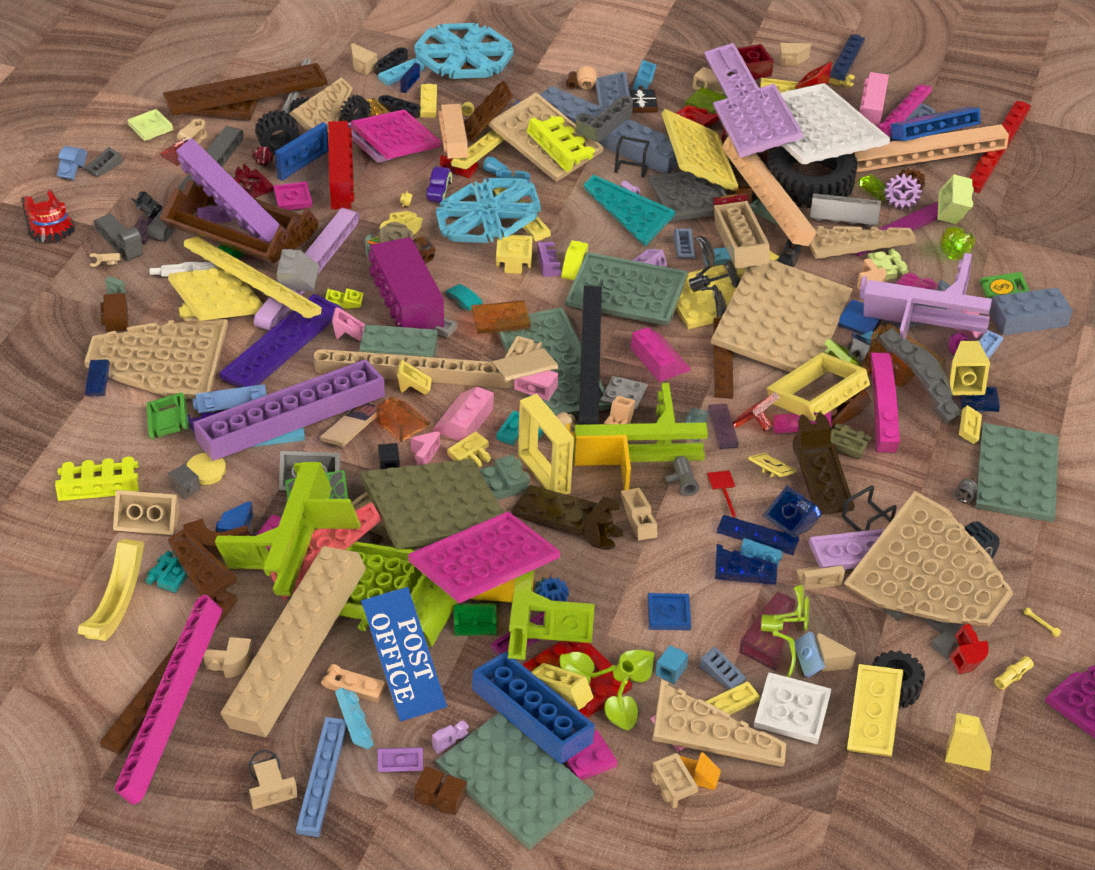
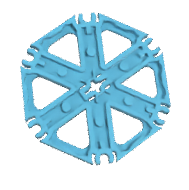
[414,23,514,79]
[436,178,541,243]

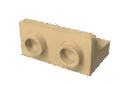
[651,753,698,809]

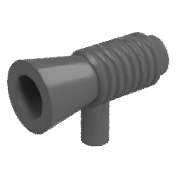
[665,456,700,496]

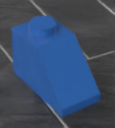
[215,501,253,532]

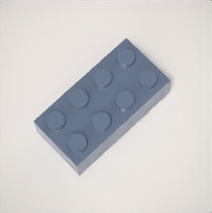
[989,288,1073,335]

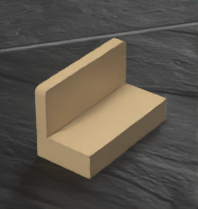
[796,565,845,590]

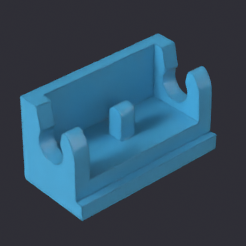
[633,60,657,89]

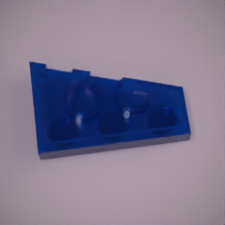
[715,544,777,585]

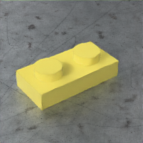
[959,405,982,444]

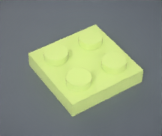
[128,109,173,141]

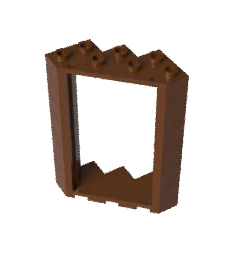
[159,179,319,264]

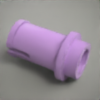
[620,180,641,195]

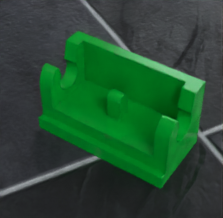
[454,604,497,636]

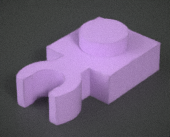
[432,720,469,754]

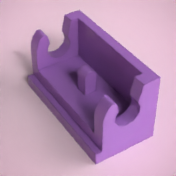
[537,241,562,277]

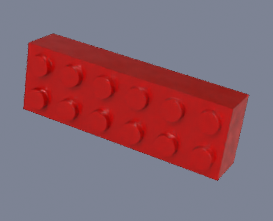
[328,121,354,210]

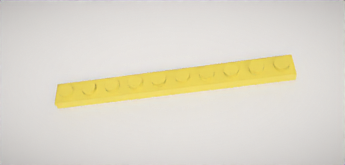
[184,237,322,318]

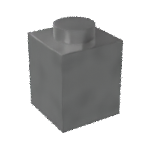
[168,464,200,500]

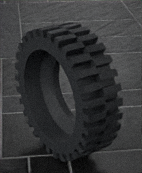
[767,146,858,208]

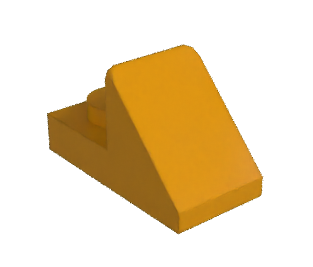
[679,752,721,791]

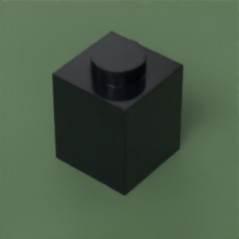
[378,443,400,470]

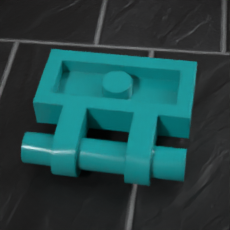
[145,551,187,593]

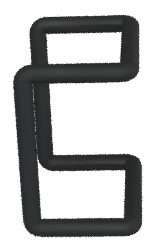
[615,136,650,178]
[842,485,897,532]

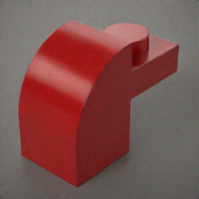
[950,624,989,675]

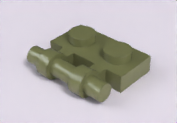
[830,424,872,459]

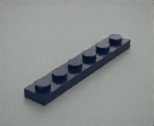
[830,34,865,81]

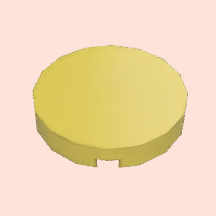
[187,453,226,485]

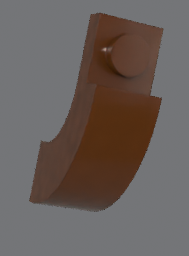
[183,518,251,557]

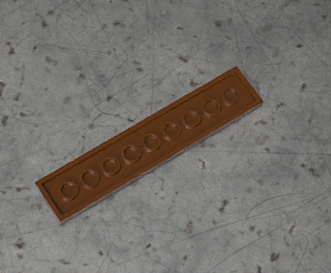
[163,63,328,115]

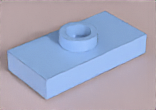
[979,330,1003,359]
[795,631,825,678]

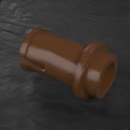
[566,71,578,89]

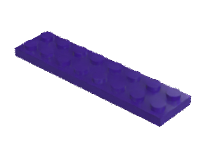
[220,293,343,388]

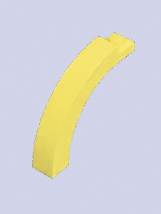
[78,539,144,641]

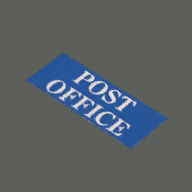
[361,587,447,722]

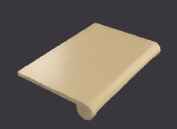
[492,348,558,383]

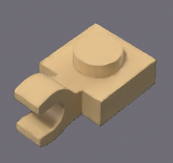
[90,253,122,267]

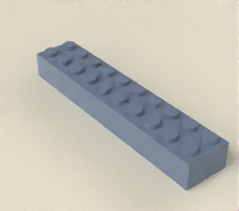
[540,86,679,174]

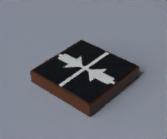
[629,89,658,113]

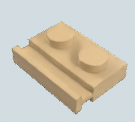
[505,336,542,358]

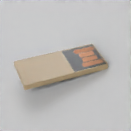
[320,403,384,447]

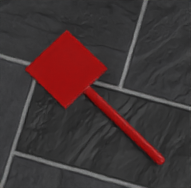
[707,470,736,518]

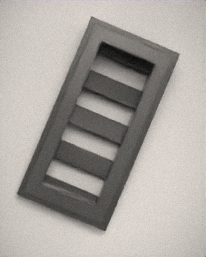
[85,147,123,178]

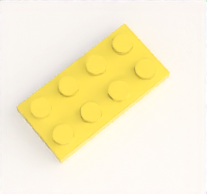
[847,664,903,757]

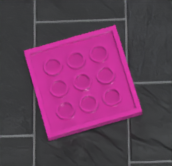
[350,110,442,159]

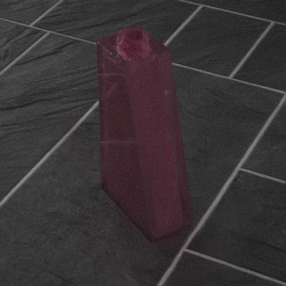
[739,591,796,671]

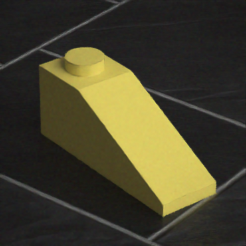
[531,663,594,710]

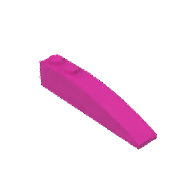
[871,353,900,453]

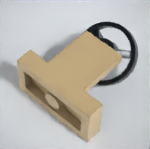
[248,750,297,810]

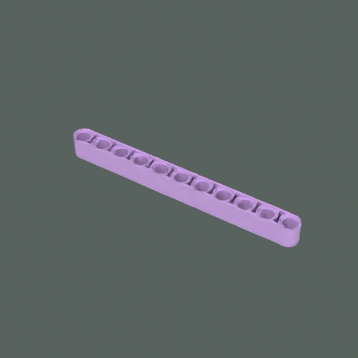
[254,208,359,331]

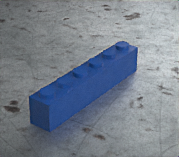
[891,107,981,141]

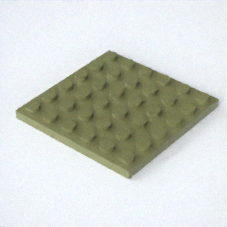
[360,459,504,549]

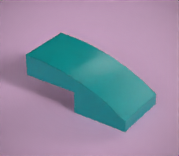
[446,284,483,311]

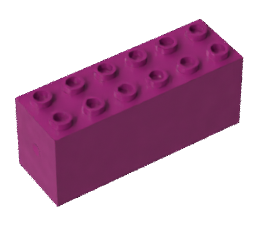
[368,237,444,330]

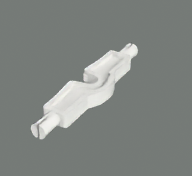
[150,262,221,276]

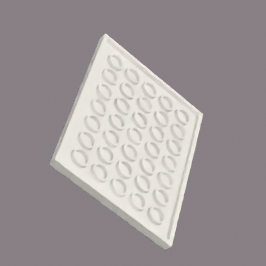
[780,83,890,164]

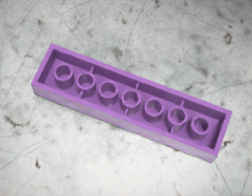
[176,138,280,243]

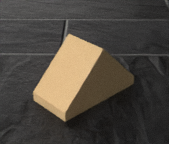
[816,633,856,672]

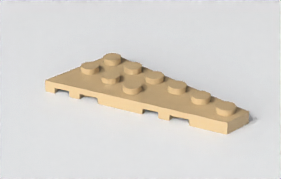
[289,77,353,143]
[809,226,916,259]
[652,679,786,767]

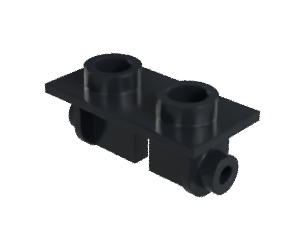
[131,191,162,220]

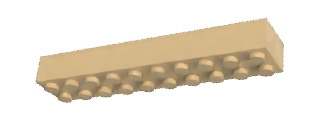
[220,546,366,738]

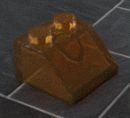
[376,397,430,442]

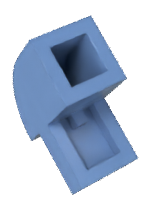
[57,146,88,181]

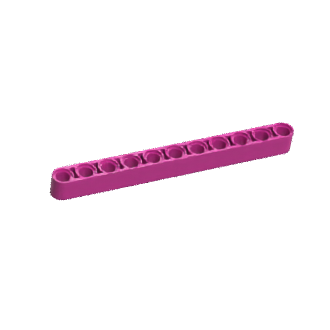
[115,595,222,805]

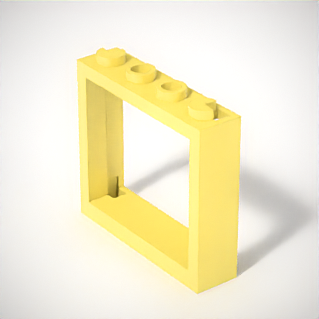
[766,352,870,422]
[518,394,574,495]

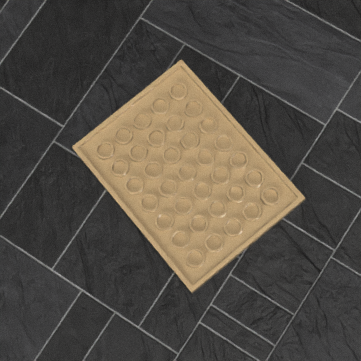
[711,259,853,372]

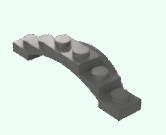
[877,328,962,424]

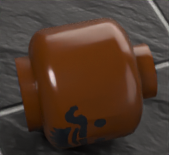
[413,237,436,263]

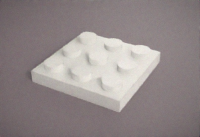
[753,672,832,744]

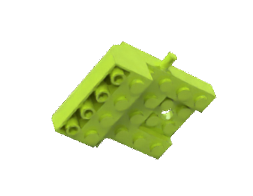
[339,542,457,647]

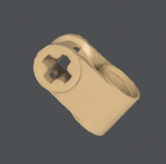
[177,119,207,144]

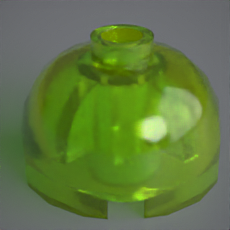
[940,227,976,260]

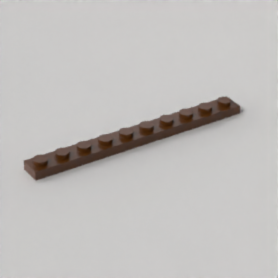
[100,591,238,755]

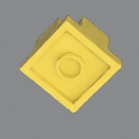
[496,235,533,274]

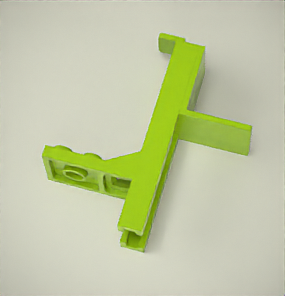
[215,462,361,596]

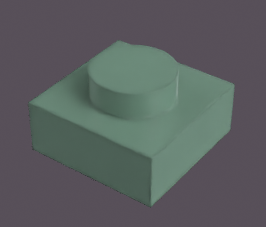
[105,276,126,294]

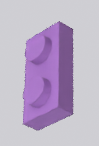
[378,747,423,772]

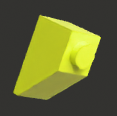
[561,240,588,280]

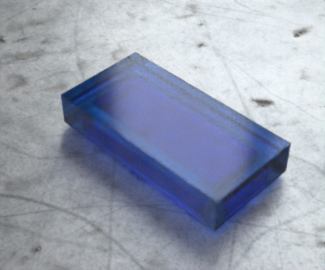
[400,63,420,93]
[85,359,110,396]

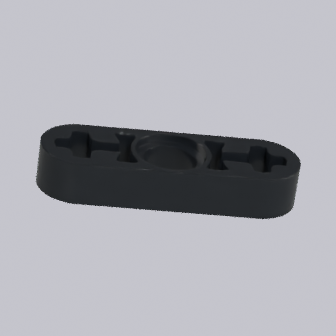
[374,47,408,75]
[378,95,421,118]

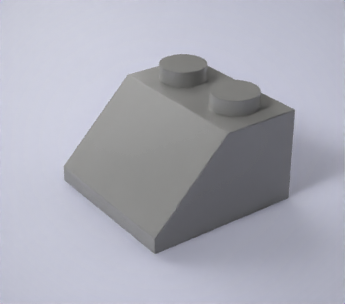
[277,249,319,291]

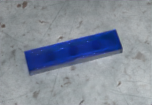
[717,515,800,556]

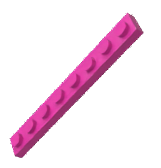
[877,84,932,137]

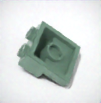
[479,455,530,500]

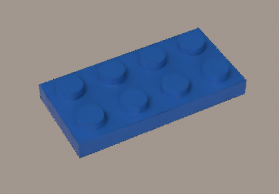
[275,122,329,181]

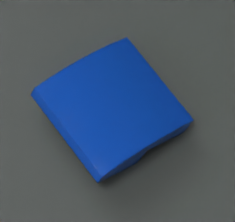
[838,299,882,335]

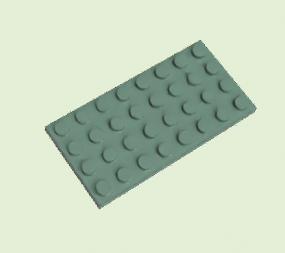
[494,307,612,416]

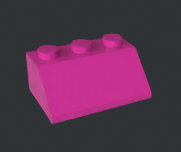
[631,327,691,382]

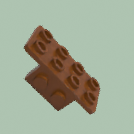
[464,80,513,143]

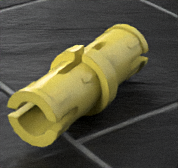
[994,656,1034,690]

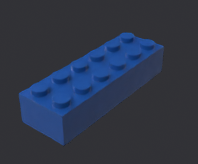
[472,651,595,764]

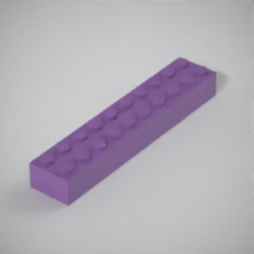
[193,359,385,461]

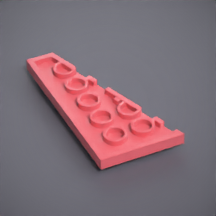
[271,503,381,601]

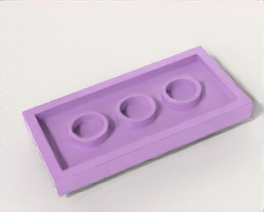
[808,529,885,570]

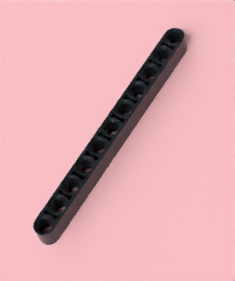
[579,285,602,425]

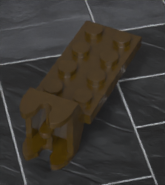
[792,413,855,515]
[511,485,623,549]

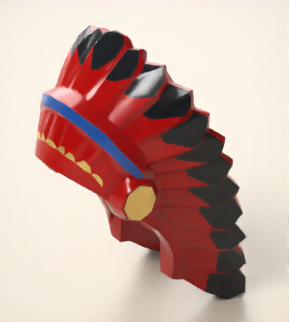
[21,189,75,243]

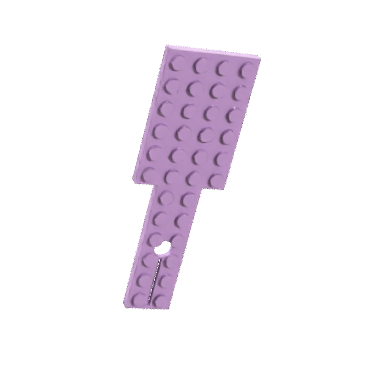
[704,43,803,158]

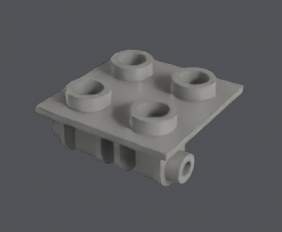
[600,376,648,413]

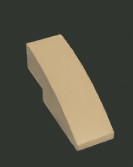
[621,488,657,541]

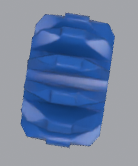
[534,575,569,602]

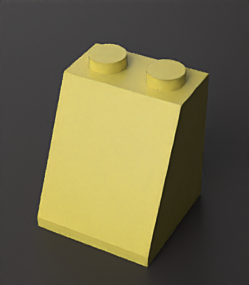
[949,341,990,395]

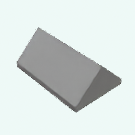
[279,451,341,490]

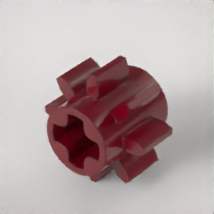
[252,147,273,166]

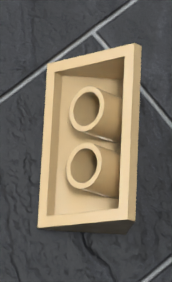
[113,490,180,535]

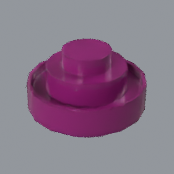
[948,332,969,356]

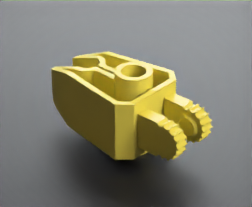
[379,211,423,235]

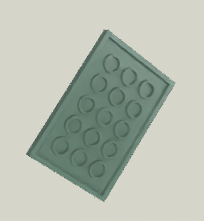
[566,252,688,326]
[975,423,1059,523]
[436,713,594,850]

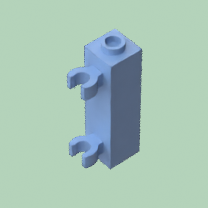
[192,384,266,413]

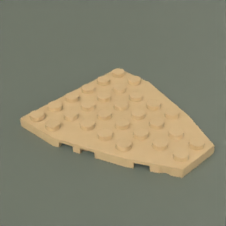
[84,317,228,400]
[844,491,1013,627]

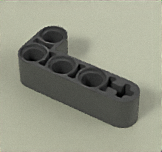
[576,96,633,142]
[94,213,143,261]

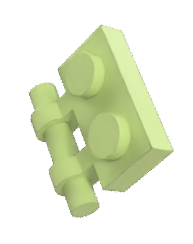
[867,249,909,280]

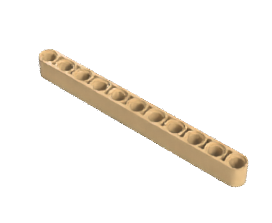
[314,349,514,388]

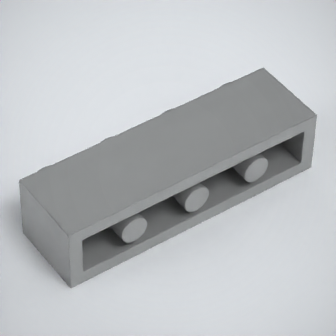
[810,193,881,227]

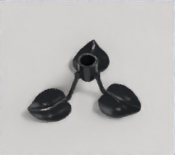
[689,236,740,317]

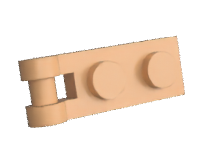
[321,664,386,703]

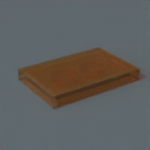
[471,300,531,334]

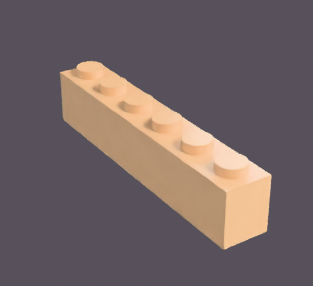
[438,104,468,159]

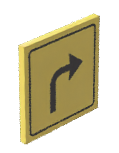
[748,453,797,477]

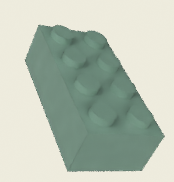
[360,325,438,358]

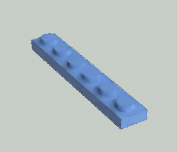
[296,717,347,837]

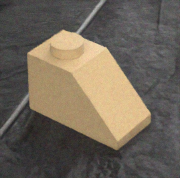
[351,43,377,75]
[779,43,811,66]

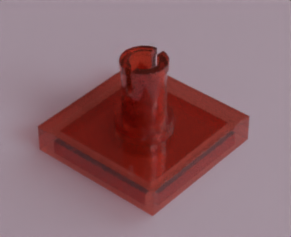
[732,392,780,432]

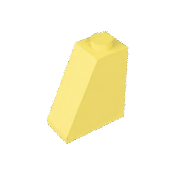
[945,713,992,771]

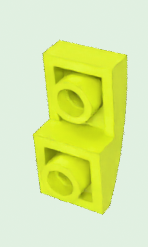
[325,288,364,309]

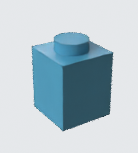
[656,645,688,684]

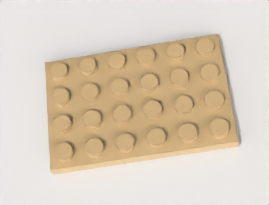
[489,93,604,182]

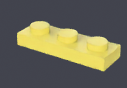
[420,84,437,118]

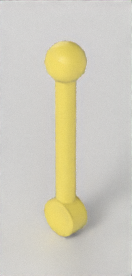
[1023,607,1061,637]

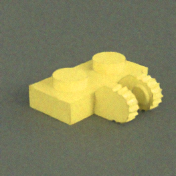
[447,431,491,468]

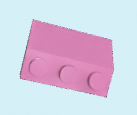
[433,387,494,442]

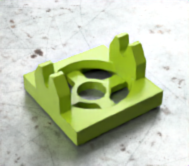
[824,339,868,371]

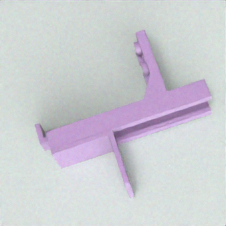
[860,253,992,340]

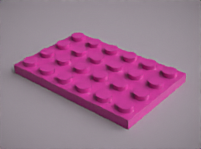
[408,512,560,603]

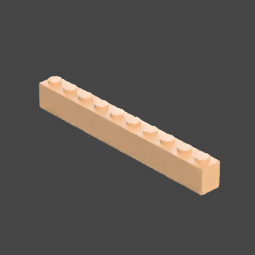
[854,124,1009,172]
[722,136,817,246]

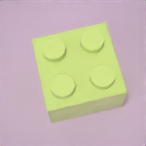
[938,174,974,224]

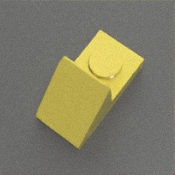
[397,360,432,395]

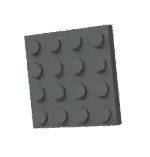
[648,171,727,222]

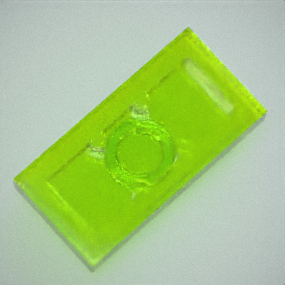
[858,174,887,201]

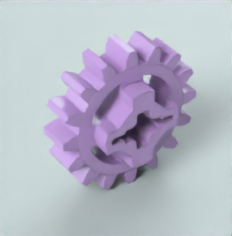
[885,174,922,210]

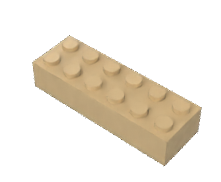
[714,201,770,269]

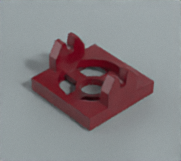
[233,164,274,198]

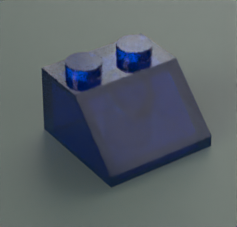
[762,485,822,538]

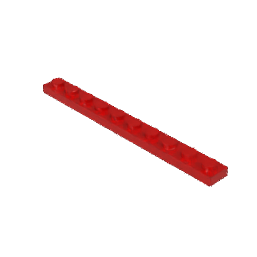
[969,100,1031,194]

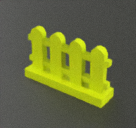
[526,116,595,172]
[55,456,139,501]

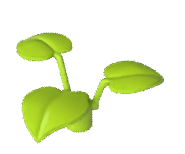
[761,585,810,677]
[560,650,655,731]

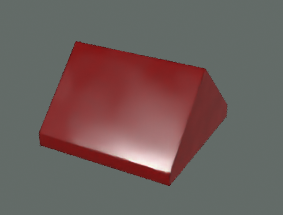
[794,61,832,89]

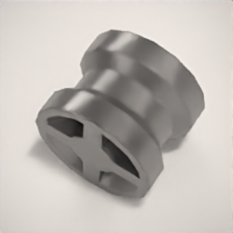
[954,478,978,503]

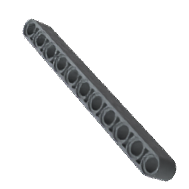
[147,126,244,241]

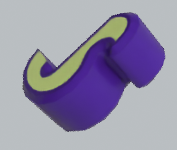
[426,166,453,203]

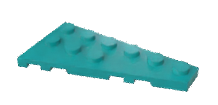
[584,174,675,247]

